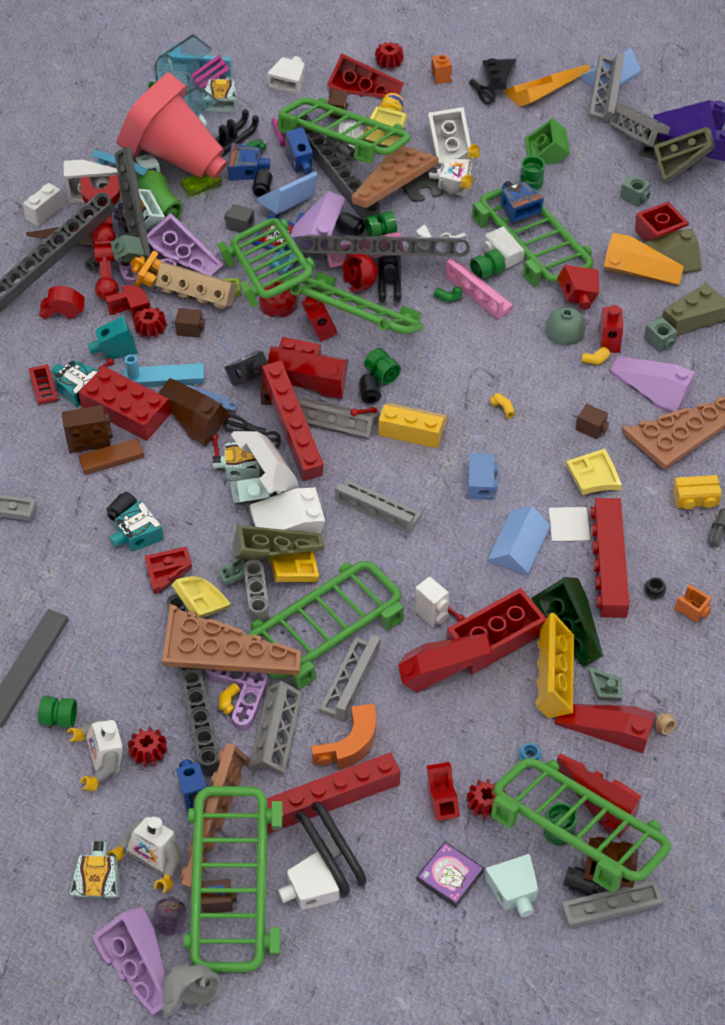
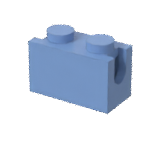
[468,453,498,500]

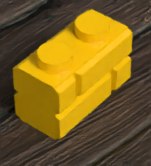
[673,475,722,510]

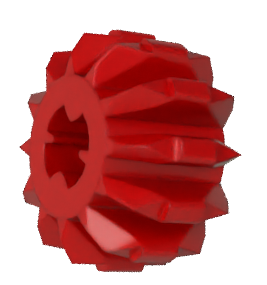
[375,41,404,70]
[133,306,167,339]
[127,726,168,768]
[466,778,505,821]

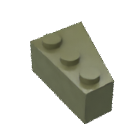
[654,127,716,183]
[662,283,725,336]

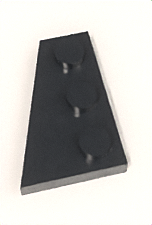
[482,58,517,90]

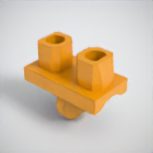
[130,250,163,287]

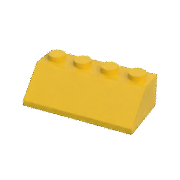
[536,613,574,719]

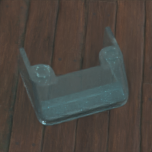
[155,34,217,115]

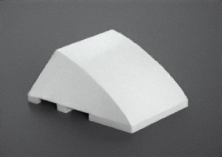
[231,431,299,494]

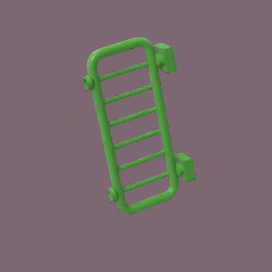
[277,97,410,164]
[471,183,593,287]
[217,218,315,308]
[281,272,424,334]
[248,561,404,691]
[491,758,671,893]
[184,786,283,972]

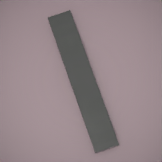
[114,147,150,259]
[0,609,69,727]

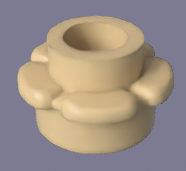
[655,713,676,735]

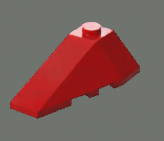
[327,53,404,98]
[268,346,349,399]
[398,633,493,693]

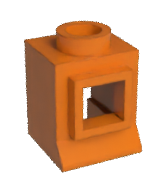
[431,54,452,84]
[674,584,712,622]

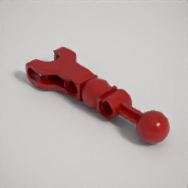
[81,175,120,301]

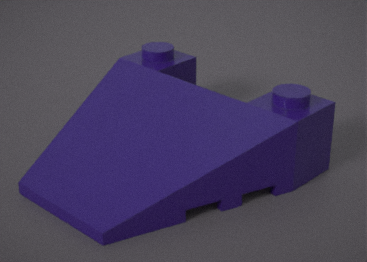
[653,100,725,161]

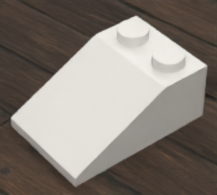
[427,107,473,165]
[64,160,122,204]
[249,487,325,534]

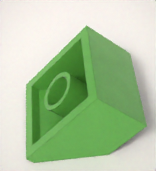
[525,118,570,164]

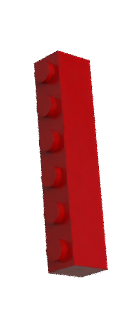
[262,360,324,481]
[590,498,629,618]
[267,752,400,834]

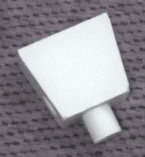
[268,56,305,95]
[277,852,339,910]

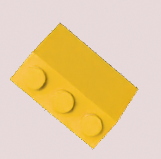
[379,403,448,448]

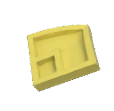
[363,106,408,147]
[566,449,622,495]
[172,576,231,618]

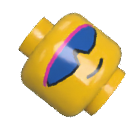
[379,93,404,112]

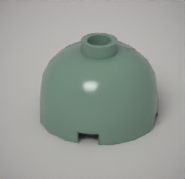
[546,307,585,346]

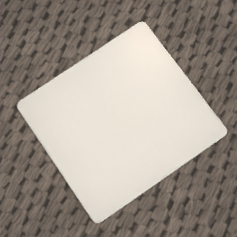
[549,507,590,541]

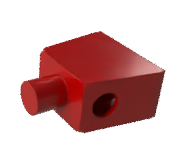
[557,265,599,310]
[301,296,338,342]
[599,305,623,353]

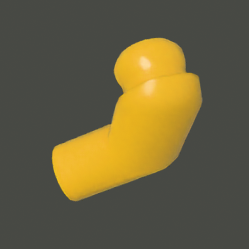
[582,347,610,365]
[490,393,515,418]
[218,683,240,715]

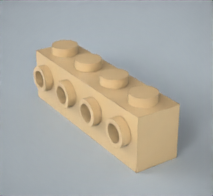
[155,263,237,309]

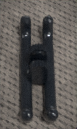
[215,109,259,157]
[378,255,402,303]
[295,801,367,897]

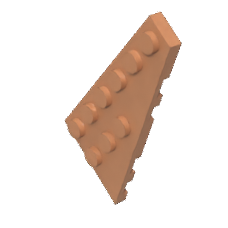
[352,146,439,208]
[622,396,725,470]
[162,604,301,675]
[181,743,250,888]

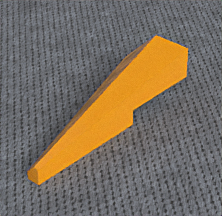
[504,64,590,107]

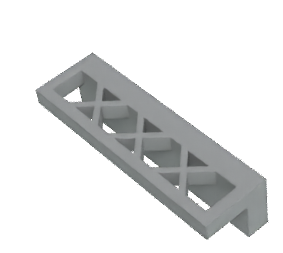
[588,52,625,122]
[609,103,670,146]
[297,396,378,438]
[335,480,421,534]
[319,635,380,722]
[249,681,302,775]

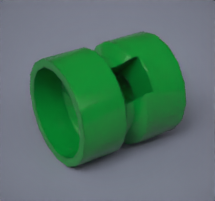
[520,156,545,190]
[365,211,398,236]
[470,249,506,281]
[364,348,401,385]
[38,696,77,728]
[543,802,578,846]

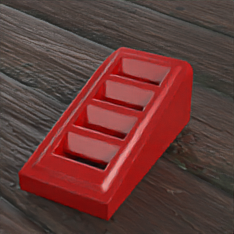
[28,364,58,405]

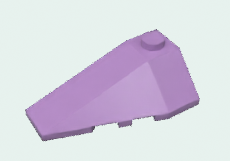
[291,191,345,249]
[147,213,223,276]
[610,356,695,413]
[92,907,166,1015]

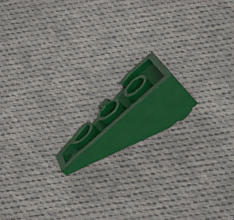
[531,577,603,667]

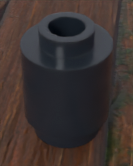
[252,170,273,197]
[336,212,365,235]
[359,374,381,404]
[106,492,137,522]
[563,866,600,896]

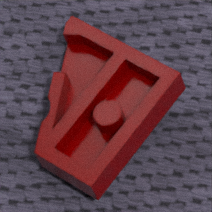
[145,546,192,594]

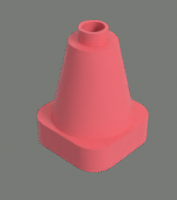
[116,72,227,179]

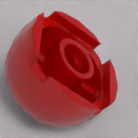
[342,253,378,292]
[259,280,298,317]

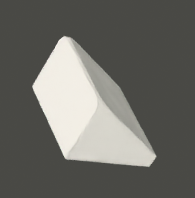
[416,225,431,251]

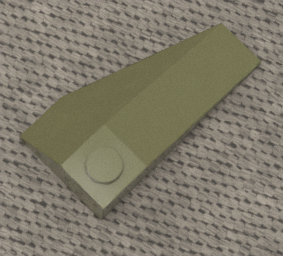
[644,228,702,274]
[232,525,324,561]

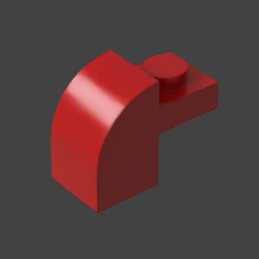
[105,285,150,319]
[39,286,85,320]
[426,762,460,821]

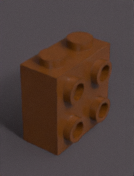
[61,405,113,454]
[584,837,638,888]

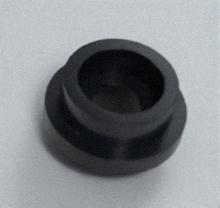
[644,577,666,599]

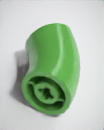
[136,170,183,220]

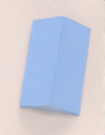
[580,48,641,96]
[256,171,318,214]
[488,506,550,576]

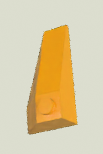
[604,233,684,286]

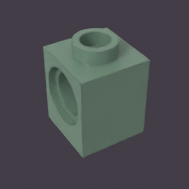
[620,174,651,207]
[111,235,144,263]
[644,317,677,353]

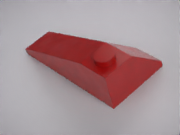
[555,704,656,753]
[557,753,642,838]

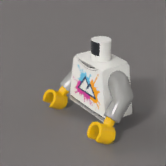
[429,144,480,197]
[67,718,123,792]
[106,817,181,893]

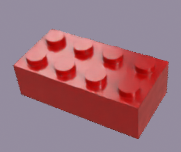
[79,366,171,441]
[447,588,547,675]

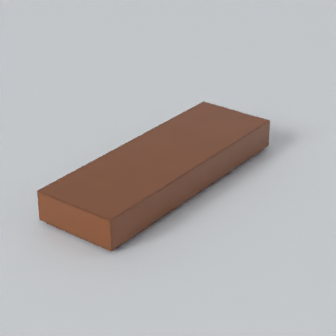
[78,438,144,475]

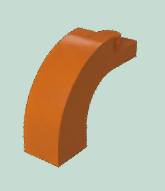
[311,703,376,770]

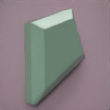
[218,559,247,586]
[588,667,622,701]

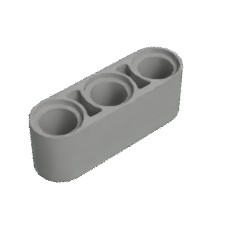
[244,559,269,622]

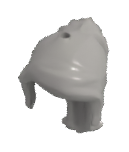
[162,963,221,1018]

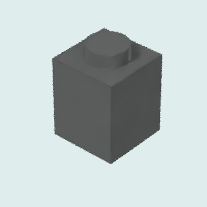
[224,204,255,233]

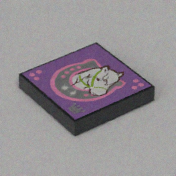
[416,841,484,908]

